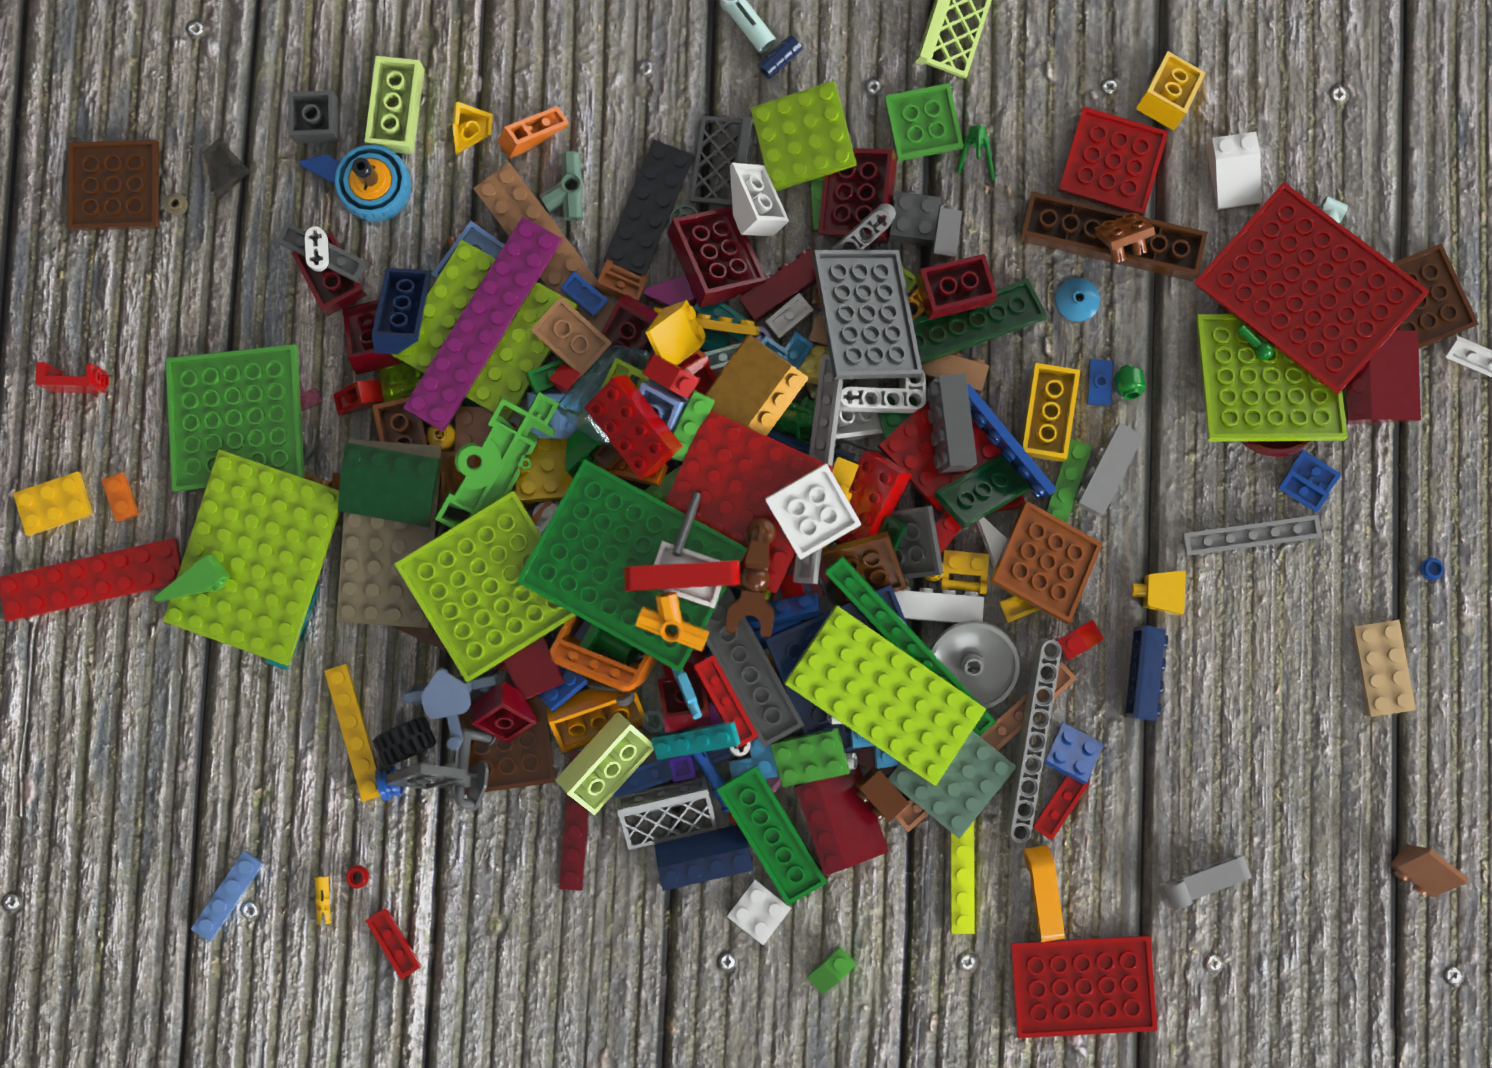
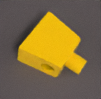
[1131,571,1186,615]

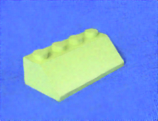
[555,712,654,815]

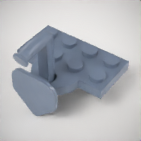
[403,668,500,751]

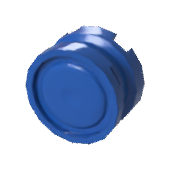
[375,765,403,801]

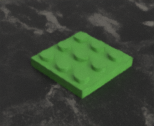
[884,83,963,161]

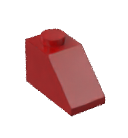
[642,353,700,399]
[333,380,385,416]
[1054,619,1104,661]

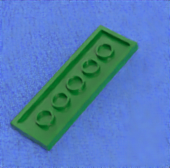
[717,764,827,906]

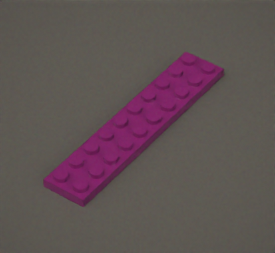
[403,216,562,432]

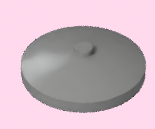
[930,621,1020,709]

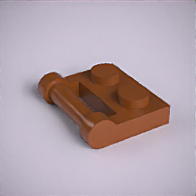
[595,259,648,301]

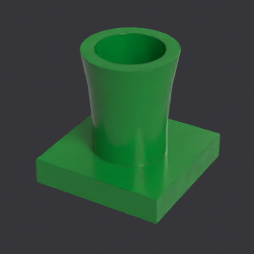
[580,624,641,666]

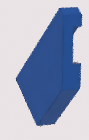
[298,154,340,185]

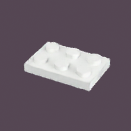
[654,541,722,608]

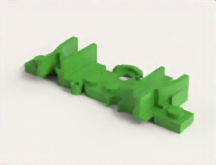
[435,391,559,528]

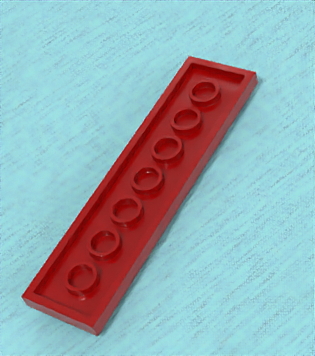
[0,538,182,622]

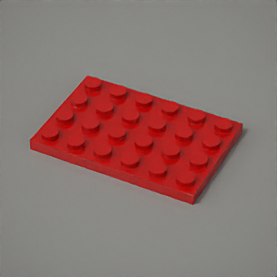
[1010,935,1157,1038]

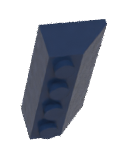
[372,268,431,354]
[1124,625,1168,721]
[654,825,754,891]

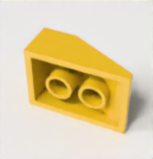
[1136,51,1206,131]
[645,300,705,365]

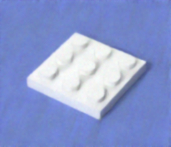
[765,463,862,560]

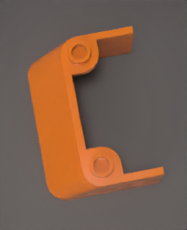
[550,616,657,691]

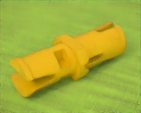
[314,876,331,925]

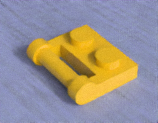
[940,550,989,595]

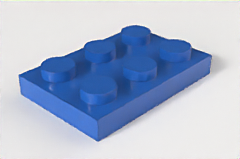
[538,633,588,712]

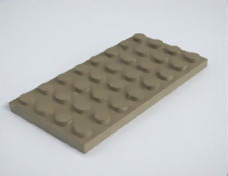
[336,439,442,628]

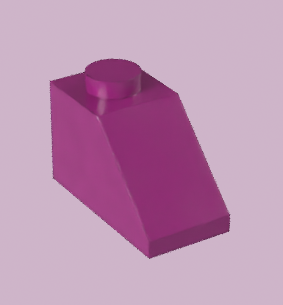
[643,274,695,307]

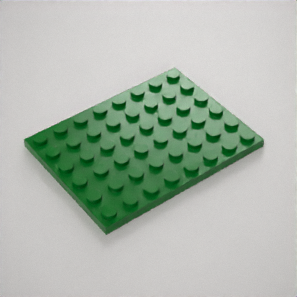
[516,459,748,672]

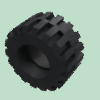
[372,717,437,767]

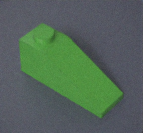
[154,555,231,601]

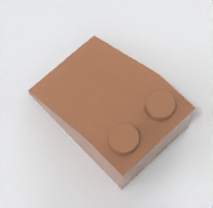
[1389,844,1469,897]

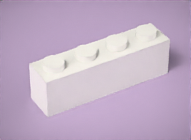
[894,587,984,624]

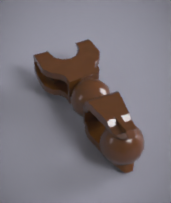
[726,518,776,638]

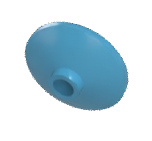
[1055,278,1100,322]

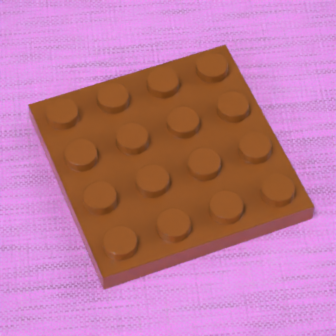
[989,501,1103,624]

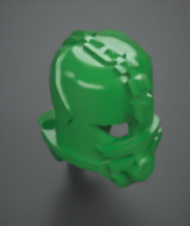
[773,397,815,440]

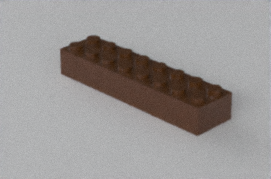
[1018,191,1208,281]

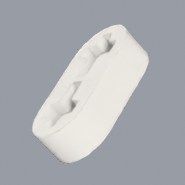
[305,226,329,271]

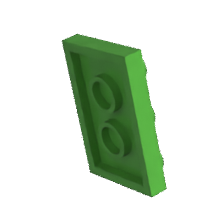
[770,728,850,788]

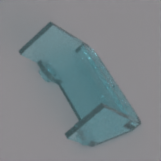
[557,345,651,444]

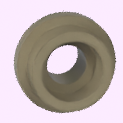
[165,193,188,216]

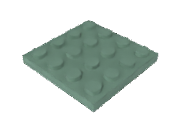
[887,730,1017,839]

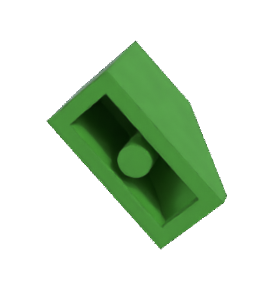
[807,944,857,994]

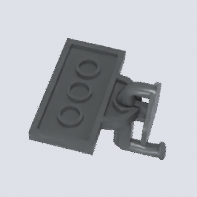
[386,728,496,810]

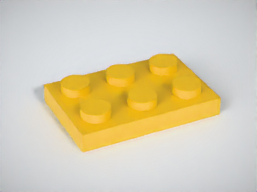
[13,472,93,536]

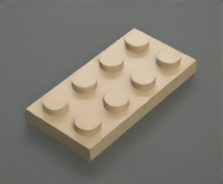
[1352,620,1416,717]

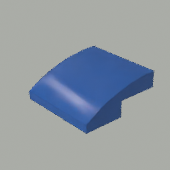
[1278,449,1342,513]

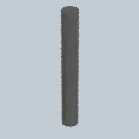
[672,492,702,557]

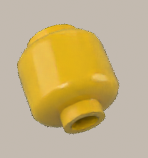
[426,424,456,452]

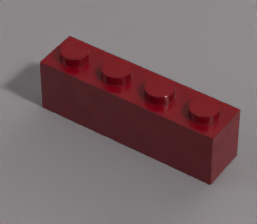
[739,248,817,324]

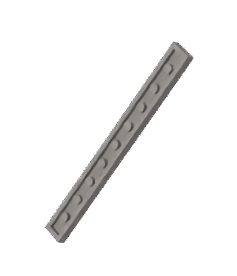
[793,355,843,584]

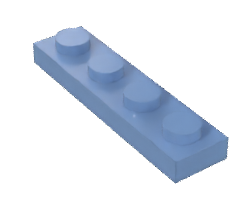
[191,850,264,942]

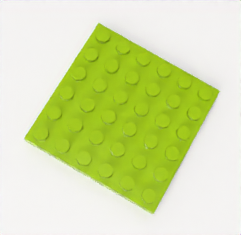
[391,239,578,422]
[1196,314,1348,442]
[395,491,577,683]

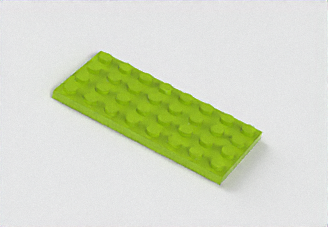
[784,605,986,786]

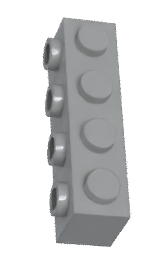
[1075,423,1144,518]

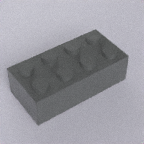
[926,373,977,474]

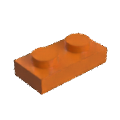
[101,472,140,523]

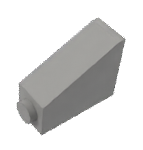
[929,206,962,265]

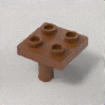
[1094,213,1155,263]

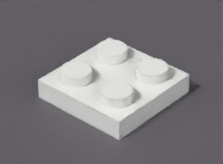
[727,879,791,945]

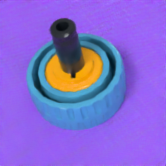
[334,144,412,223]

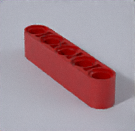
[623,561,741,591]

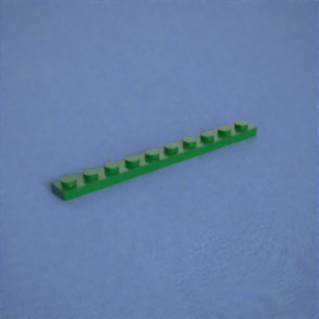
[825,556,996,736]

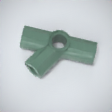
[539,151,583,222]

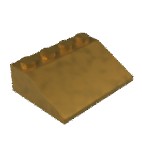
[704,334,809,436]

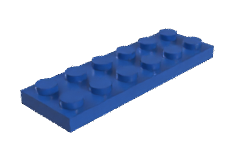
[967,384,1057,501]

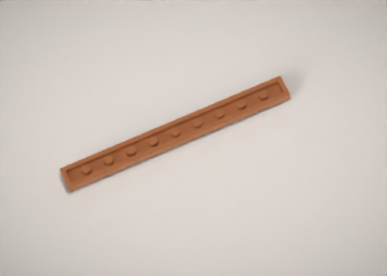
[895,661,1077,832]

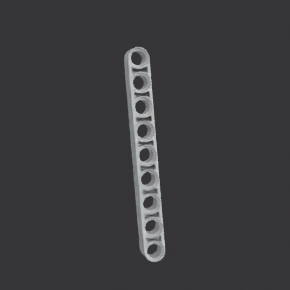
[1005,638,1061,843]

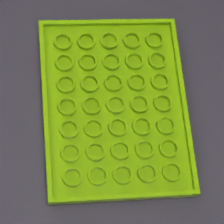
[163,450,340,666]

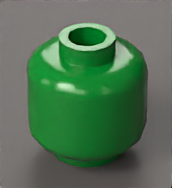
[1114,364,1146,400]

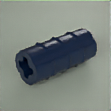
[757,35,802,79]

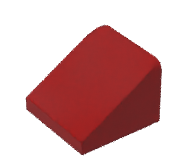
[548,364,582,395]
[780,573,805,599]

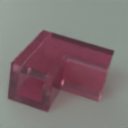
[299,381,323,411]

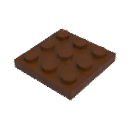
[821,531,907,605]

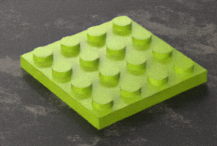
[750,80,857,191]

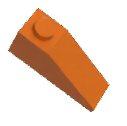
[497,106,569,159]

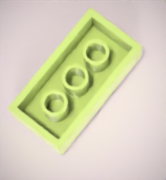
[364,56,425,155]

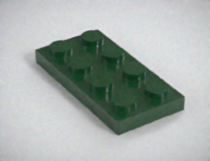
[934,454,1031,529]

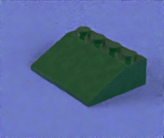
[338,442,441,527]

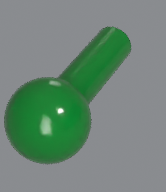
[1237,325,1274,360]

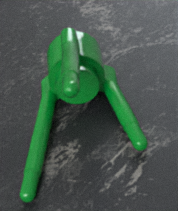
[957,125,995,181]

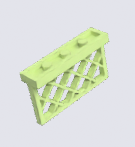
[915,0,991,79]

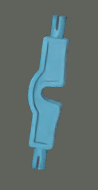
[671,668,702,719]

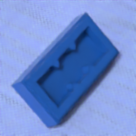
[560,271,609,318]
[1087,359,1113,406]

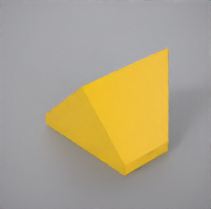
[452,102,493,155]

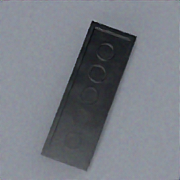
[603,139,694,276]

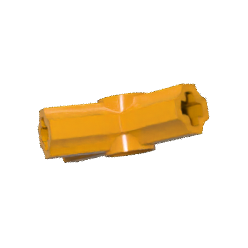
[636,591,710,651]

